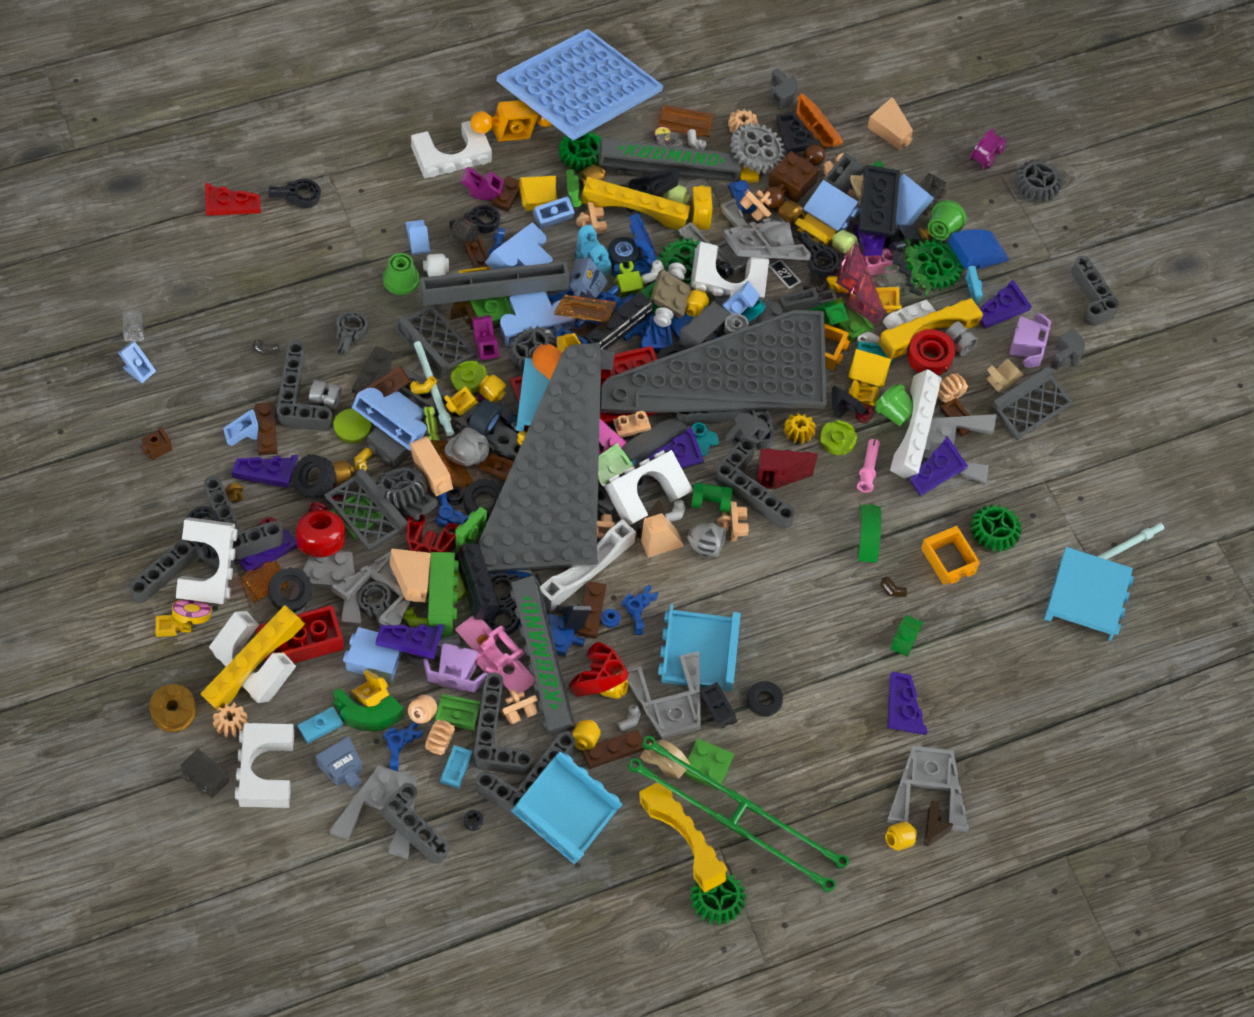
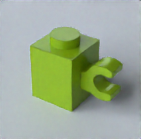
[615,261,644,297]

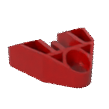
[407,514,459,563]
[568,642,629,697]

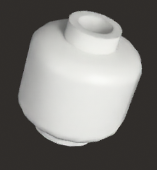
[423,254,449,277]

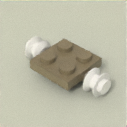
[650,263,692,327]

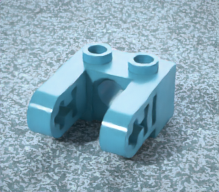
[574,225,612,277]

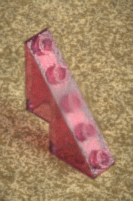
[836,242,885,324]

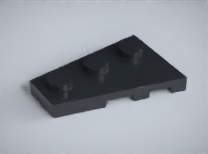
[776,112,822,154]
[627,167,679,213]

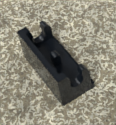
[700,682,737,729]

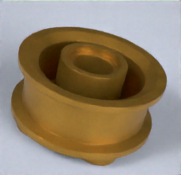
[149,684,196,733]

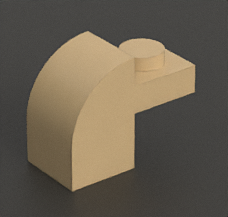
[987,359,1024,392]
[640,739,690,779]

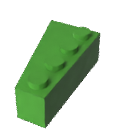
[428,552,458,638]

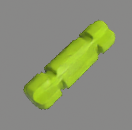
[423,406,440,444]

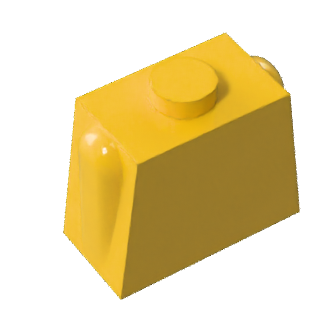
[519,176,558,211]
[690,185,713,230]
[848,349,892,388]

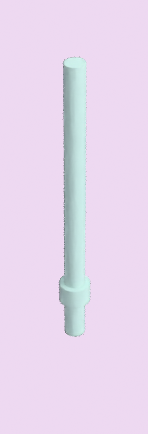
[414,341,454,436]
[1097,523,1164,560]

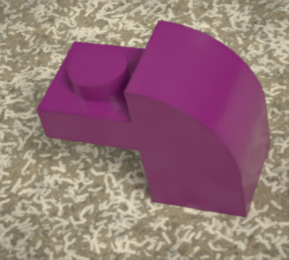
[460,167,504,200]
[472,315,499,360]

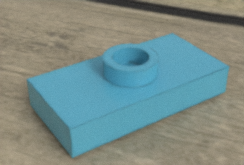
[965,266,982,306]
[297,707,343,744]
[440,745,473,789]

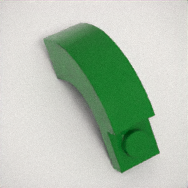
[857,503,881,563]
[333,688,404,731]

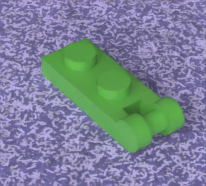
[566,169,581,208]

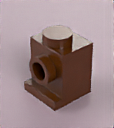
[140,427,172,460]

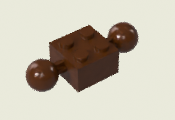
[763,144,826,209]

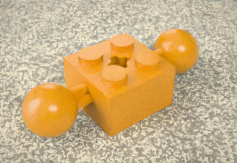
[470,100,553,142]

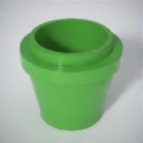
[928,200,967,240]
[383,253,419,295]
[875,384,913,427]

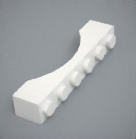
[890,369,942,479]
[540,519,636,612]

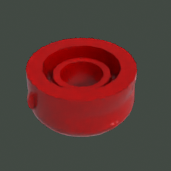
[907,329,955,376]
[296,510,345,557]

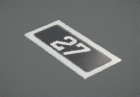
[769,259,802,289]

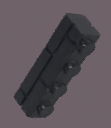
[584,292,653,350]
[455,544,499,620]

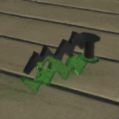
[888,238,932,297]

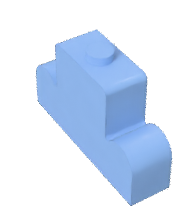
[485,222,553,270]
[500,292,576,347]
[351,388,427,450]

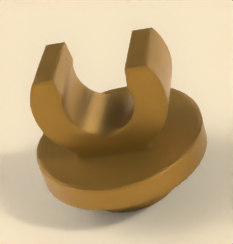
[917,227,931,244]
[225,483,244,503]

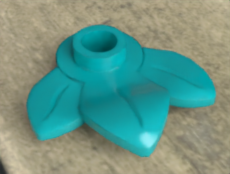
[741,299,766,322]
[691,422,719,457]

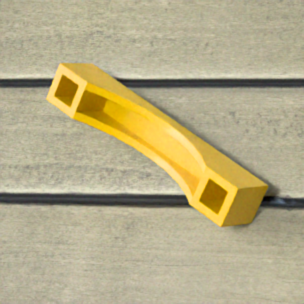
[581,176,691,230]
[878,298,983,359]
[201,605,305,709]
[639,783,727,893]

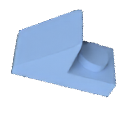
[406,220,430,255]
[721,281,760,314]
[118,341,156,383]
[223,409,258,446]

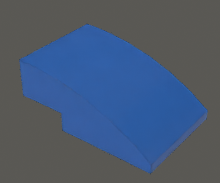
[948,229,1009,269]

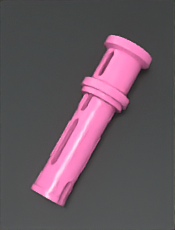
[857,439,880,493]

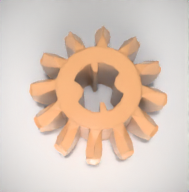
[728,109,758,132]
[937,373,968,403]
[213,703,248,738]
[425,720,455,755]

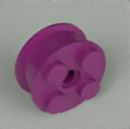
[970,128,1007,169]

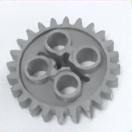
[730,122,786,174]

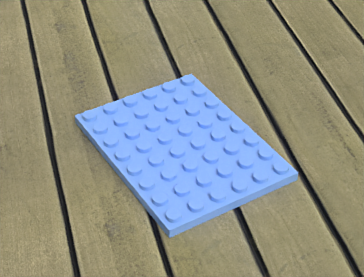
[496,29,663,140]

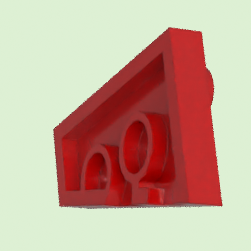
[205,182,261,216]

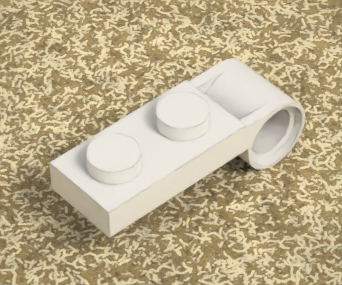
[883,299,937,329]

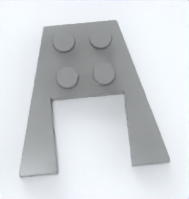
[677,199,750,275]
[723,216,811,260]
[922,414,996,485]
[289,551,361,627]
[331,551,411,625]
[627,651,701,739]
[887,746,969,832]
[330,766,417,859]

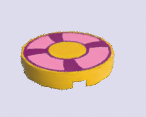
[172,599,212,624]

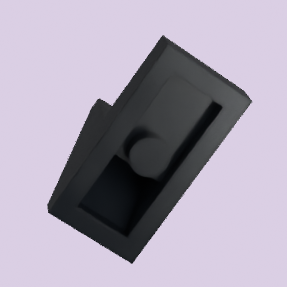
[884,224,923,252]
[832,385,867,418]
[556,605,591,629]

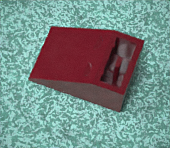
[756,448,818,489]

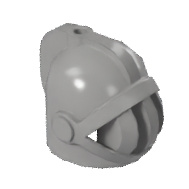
[759,221,795,247]
[444,427,489,466]
[687,523,726,558]

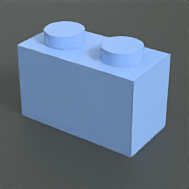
[533,196,575,229]

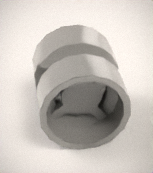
[723,313,749,336]
[945,322,978,356]
[309,380,342,410]

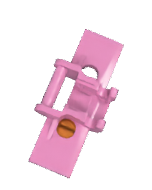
[455,616,536,694]

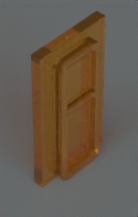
[658,105,714,138]
[554,295,616,322]
[430,440,473,486]

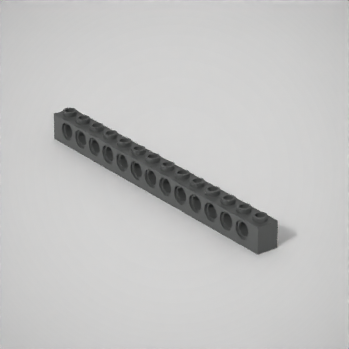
[396,366,617,517]

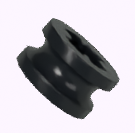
[716,261,734,279]
[446,486,463,505]
[464,810,483,831]

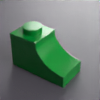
[808,297,849,325]
[890,615,923,657]

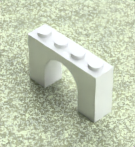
[411,121,492,179]
[690,242,769,301]
[604,450,693,525]
[176,517,238,604]
[209,611,296,703]
[235,723,294,808]

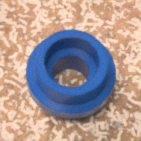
[601,609,621,628]

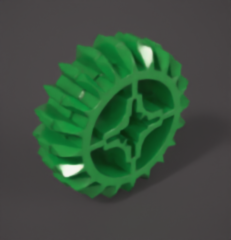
[559,132,601,173]
[970,503,1022,553]
[690,872,747,926]

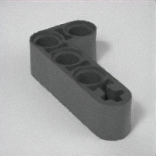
[1071,256,1119,325]
[382,783,450,864]

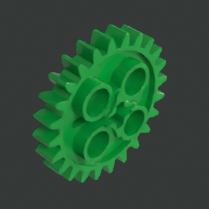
[657,237,699,290]
[905,239,963,291]

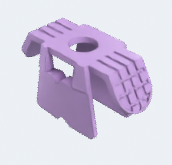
[1009,313,1051,368]
[423,643,488,693]

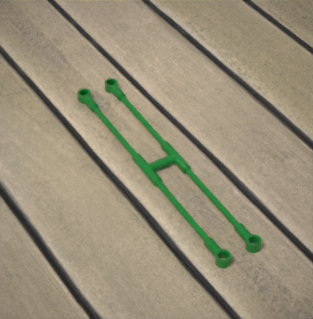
[628,736,849,892]

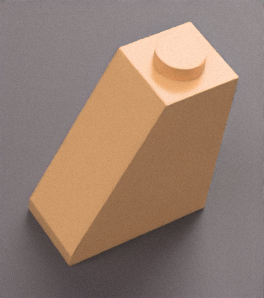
[867,97,913,151]
[410,436,453,496]
[641,513,684,557]
[389,549,431,602]

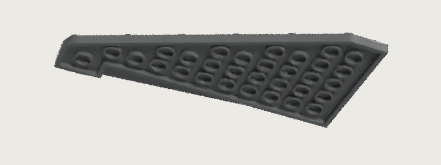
[601,310,827,414]
[479,343,601,573]

